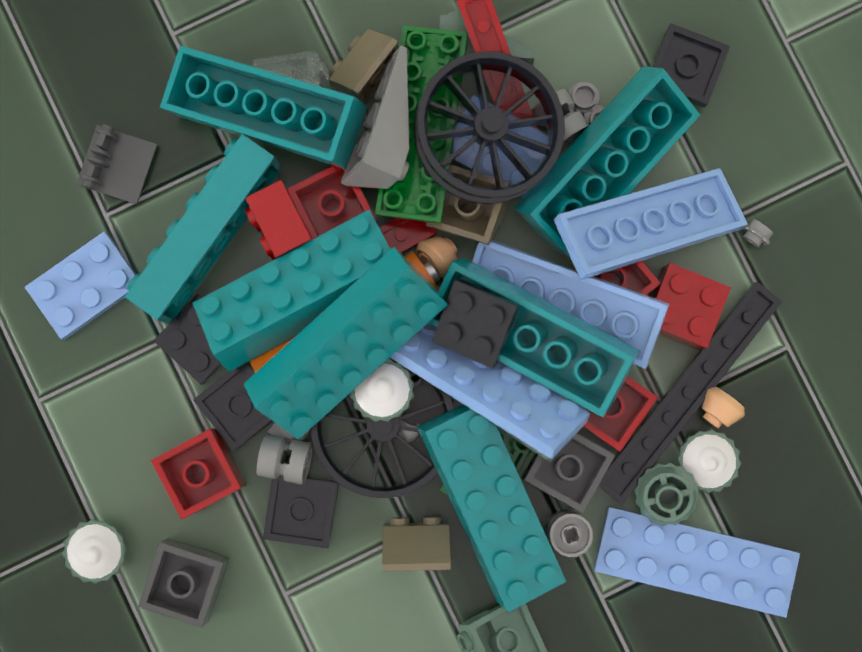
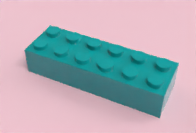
[159,46,368,169]
[514,66,700,258]
[125,134,283,324]
[193,209,391,371]
[244,247,448,440]
[428,258,640,417]
[417,404,567,613]

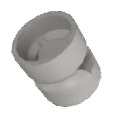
[531,88,589,147]
[256,434,313,485]
[545,510,593,557]

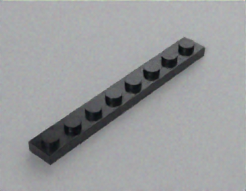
[598,282,782,505]

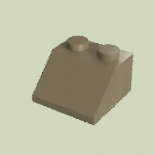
[329,29,399,105]
[426,165,511,245]
[382,516,451,571]

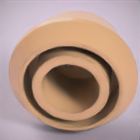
[416,236,458,278]
[701,387,745,429]

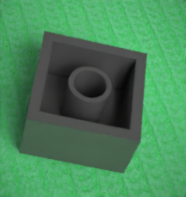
[522,433,615,513]
[138,538,230,628]

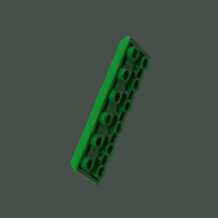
[375,25,468,224]

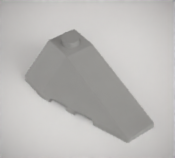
[341,46,409,189]

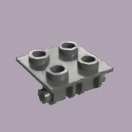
[76,124,158,204]

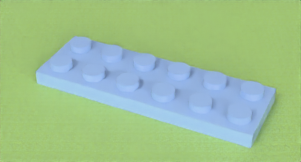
[554,168,748,280]
[472,240,670,369]
[390,323,590,459]
[593,506,800,618]

